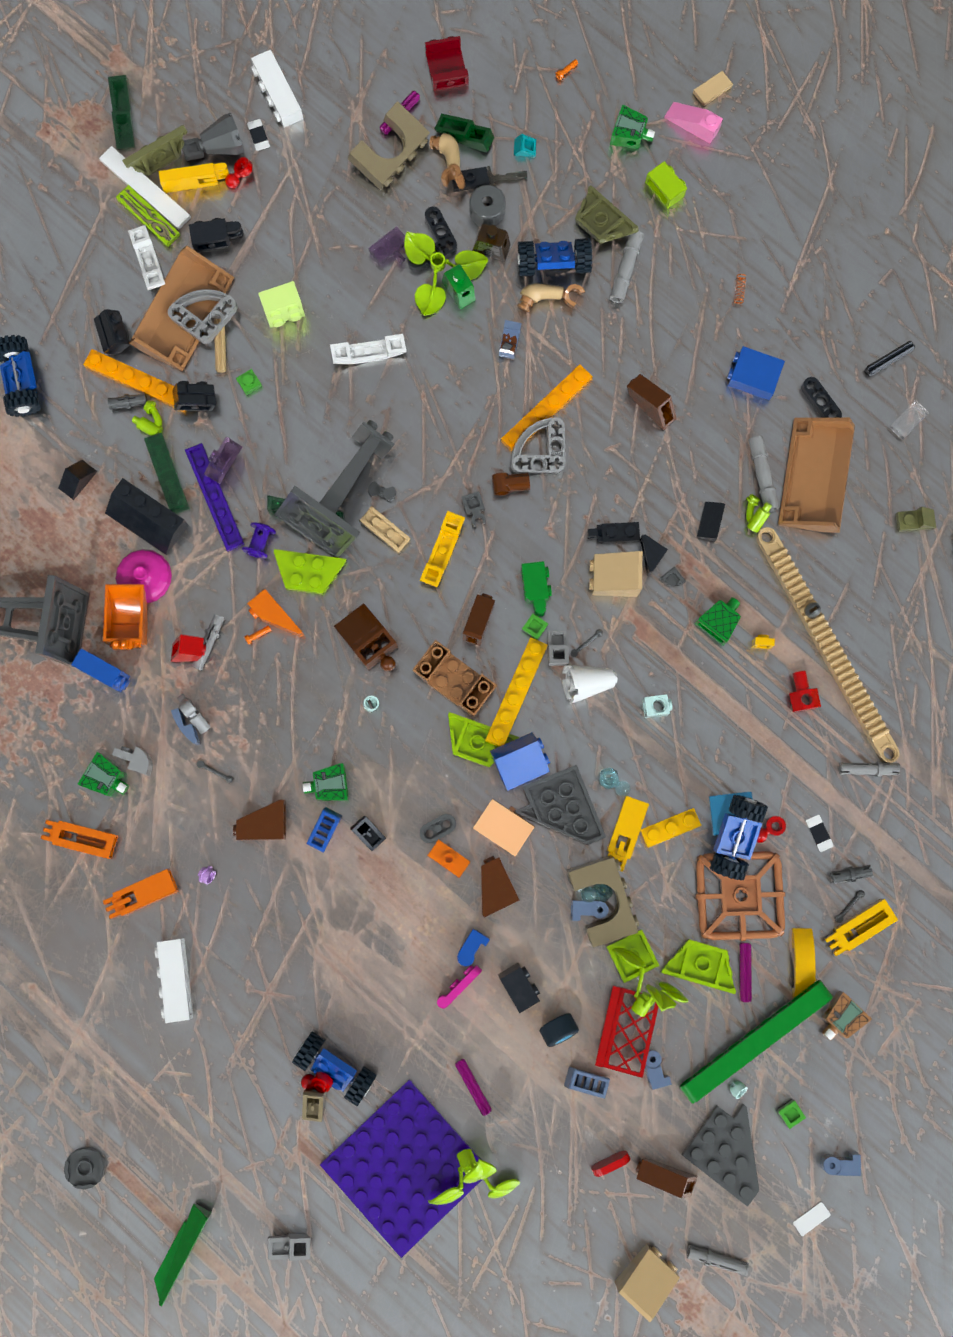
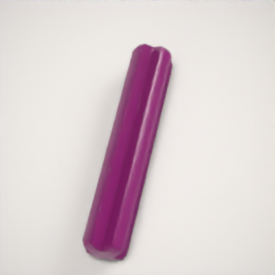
[380,91,420,135]
[740,943,752,1002]
[455,1059,492,1116]

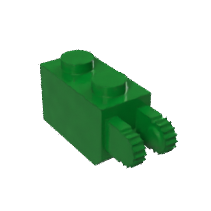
[521,561,552,618]

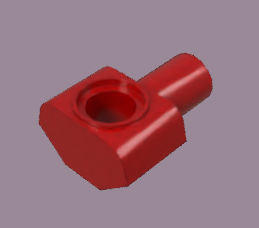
[789,671,821,712]

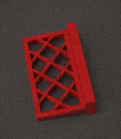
[595,985,659,1078]

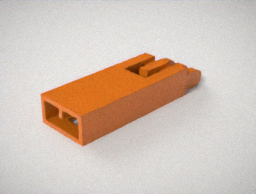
[40,820,118,859]
[103,869,179,919]

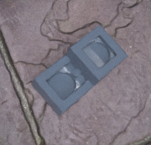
[171,708,200,745]

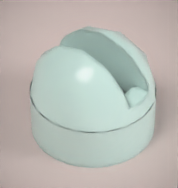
[363,695,379,712]
[730,1081,748,1099]

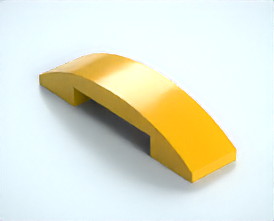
[420,511,465,588]
[792,928,816,999]

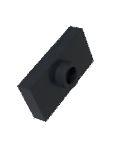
[452,167,490,192]

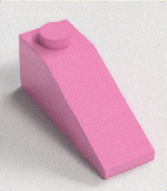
[664,102,723,144]

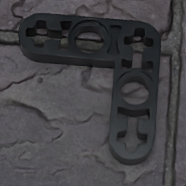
[408,206,457,272]

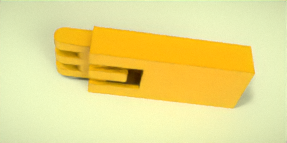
[158,163,229,193]
[606,796,649,872]
[825,899,898,956]

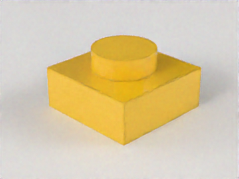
[751,634,775,649]

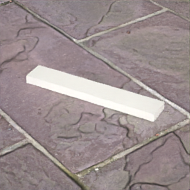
[99,146,191,230]

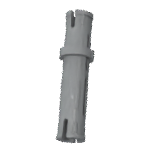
[191,614,225,671]
[839,761,900,777]
[686,1245,749,1276]

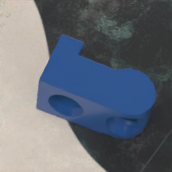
[457,928,490,966]

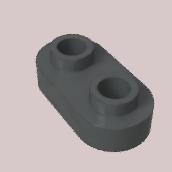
[420,814,456,843]

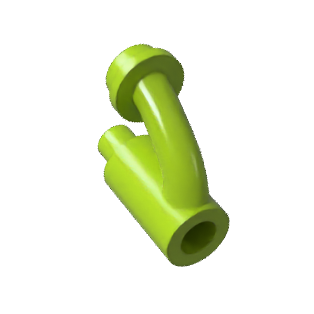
[132,400,163,439]
[746,494,772,533]

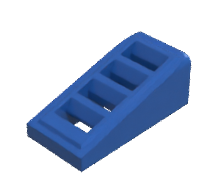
[306,807,342,853]

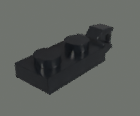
[587,522,640,544]

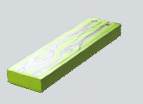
[116,185,181,248]

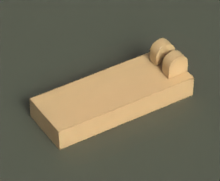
[359,506,411,554]

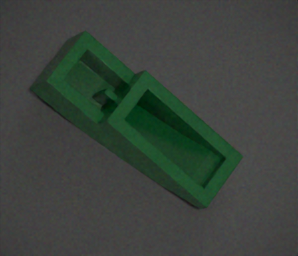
[434,113,494,152]

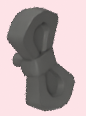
[368,481,396,502]

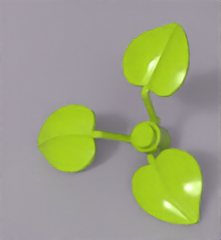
[404,232,488,316]
[611,948,689,1017]
[428,1149,520,1205]

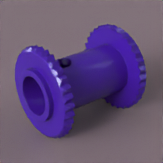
[242,522,276,559]

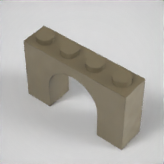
[348,101,430,190]
[567,855,639,948]

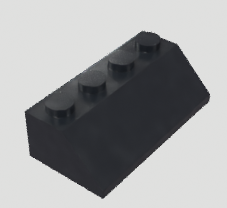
[105,478,189,555]

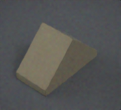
[302,1089,326,1122]

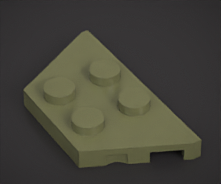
[122,125,187,176]
[575,185,639,244]

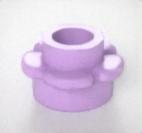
[198,866,216,884]

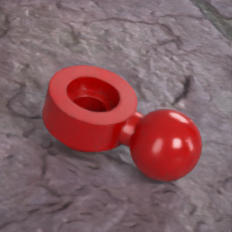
[225,157,253,188]
[757,816,786,843]
[301,1072,333,1092]

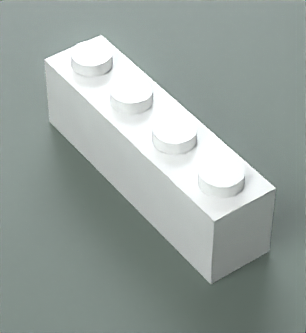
[250,49,303,128]
[155,938,193,1023]

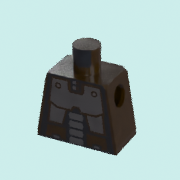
[472,224,511,262]

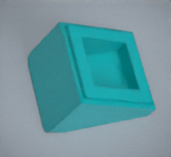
[514,134,537,157]

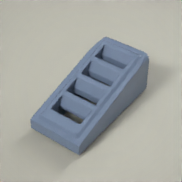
[564,1067,610,1099]

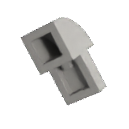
[548,631,569,666]
[112,746,153,776]
[268,1233,310,1261]

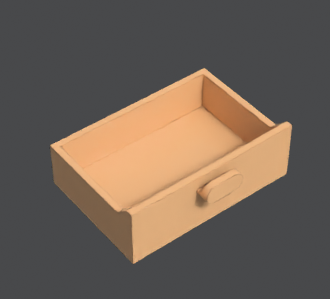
[473,799,535,856]

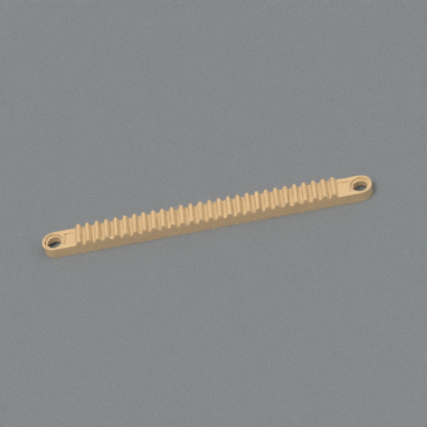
[756,527,900,763]

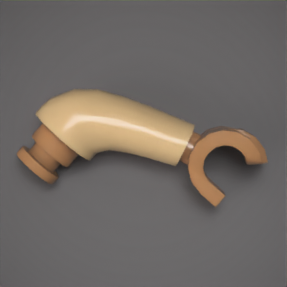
[429,133,465,189]
[517,283,585,313]

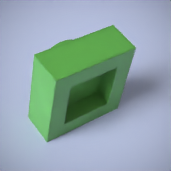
[236,369,262,396]
[522,614,548,640]
[777,1100,806,1129]

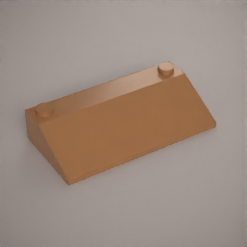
[129,246,235,372]
[778,417,855,533]

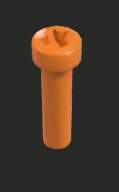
[555,59,578,80]
[244,625,272,644]

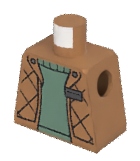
[821,991,872,1041]

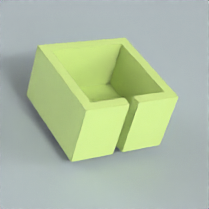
[258,281,305,328]

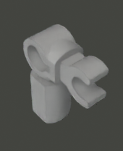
[177,694,210,734]

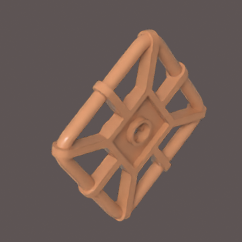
[696,851,786,941]

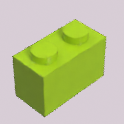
[645,161,687,209]

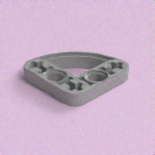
[168,289,238,344]
[510,418,565,473]

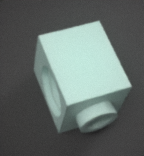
[642,694,672,718]

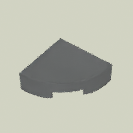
[659,567,686,587]

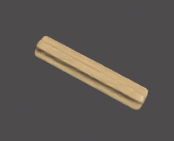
[214,318,226,373]

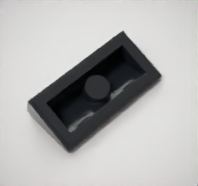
[697,502,725,542]

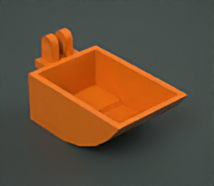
[103,584,148,650]

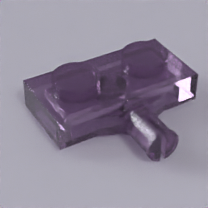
[368,226,406,265]

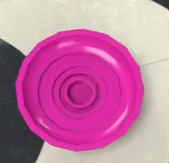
[115,549,172,604]

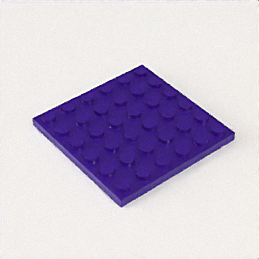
[320,1079,483,1258]

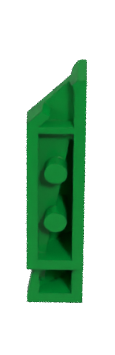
[154,1203,212,1307]

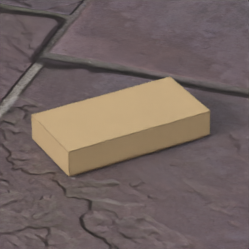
[693,71,733,107]

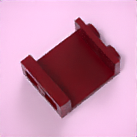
[425,36,469,91]

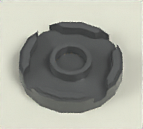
[64,1146,106,1190]

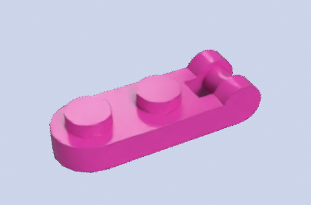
[437,965,482,1009]

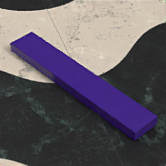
[185,443,245,552]

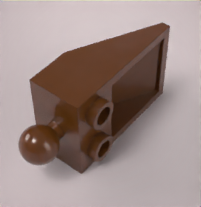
[334,603,398,672]

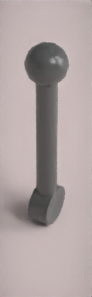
[571,629,603,657]
[197,761,233,783]
[835,890,865,923]

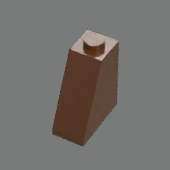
[627,374,677,430]
[463,593,495,646]
[233,800,286,841]
[481,856,519,918]
[636,1158,698,1199]

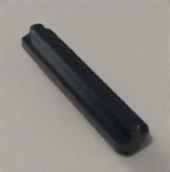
[865,341,915,376]

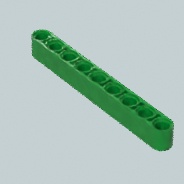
[679,980,833,1104]

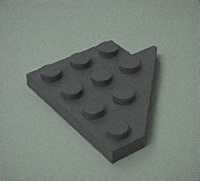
[515,765,606,845]
[682,1104,759,1207]

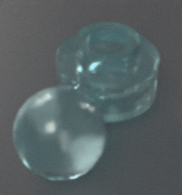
[599,768,631,796]
[581,884,613,902]

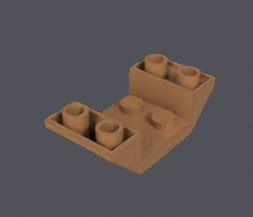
[412,640,497,716]

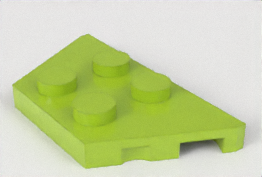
[274,549,347,595]
[448,712,519,768]
[660,939,736,994]

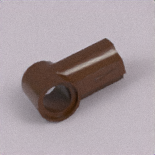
[492,473,530,496]

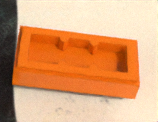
[427,840,470,878]

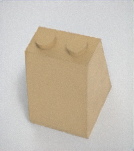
[589,551,643,597]
[614,1244,680,1322]

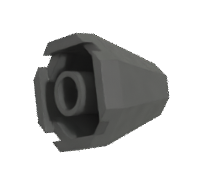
[198,113,244,155]

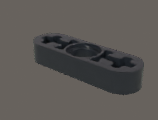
[801,377,842,418]

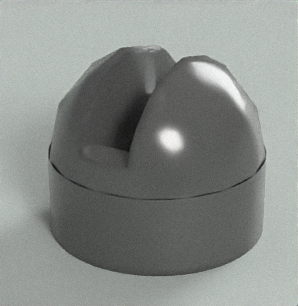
[804,602,821,618]

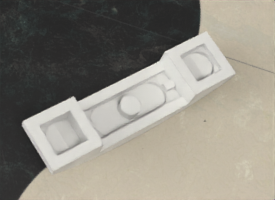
[128,225,165,290]
[330,334,407,364]

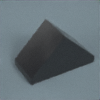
[58,460,97,500]
[640,534,668,576]
[350,815,386,851]

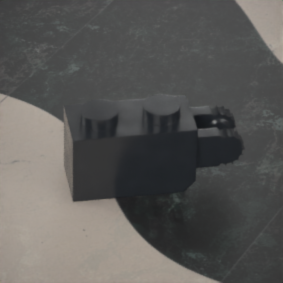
[189,218,243,252]

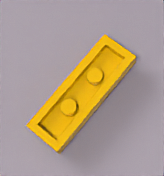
[640,808,701,848]

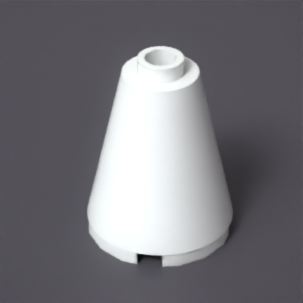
[562,665,617,703]

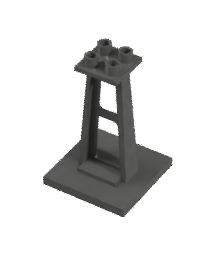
[274,420,394,558]
[0,575,90,667]

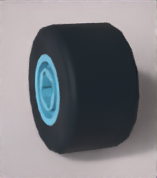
[539,1013,579,1047]

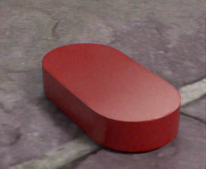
[591,1150,631,1177]

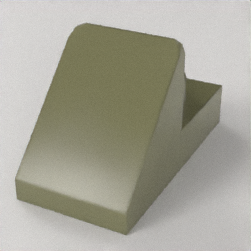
[896,507,936,532]

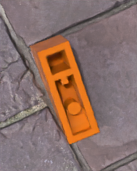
[247,589,304,637]

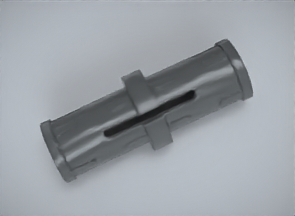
[108,393,148,410]
[831,865,873,884]

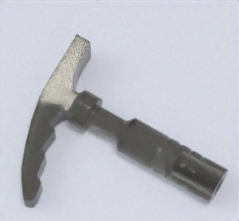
[487,166,527,186]

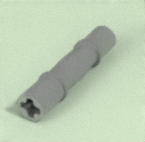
[609,231,644,303]
[748,436,779,512]

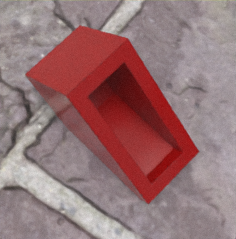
[171,635,206,662]

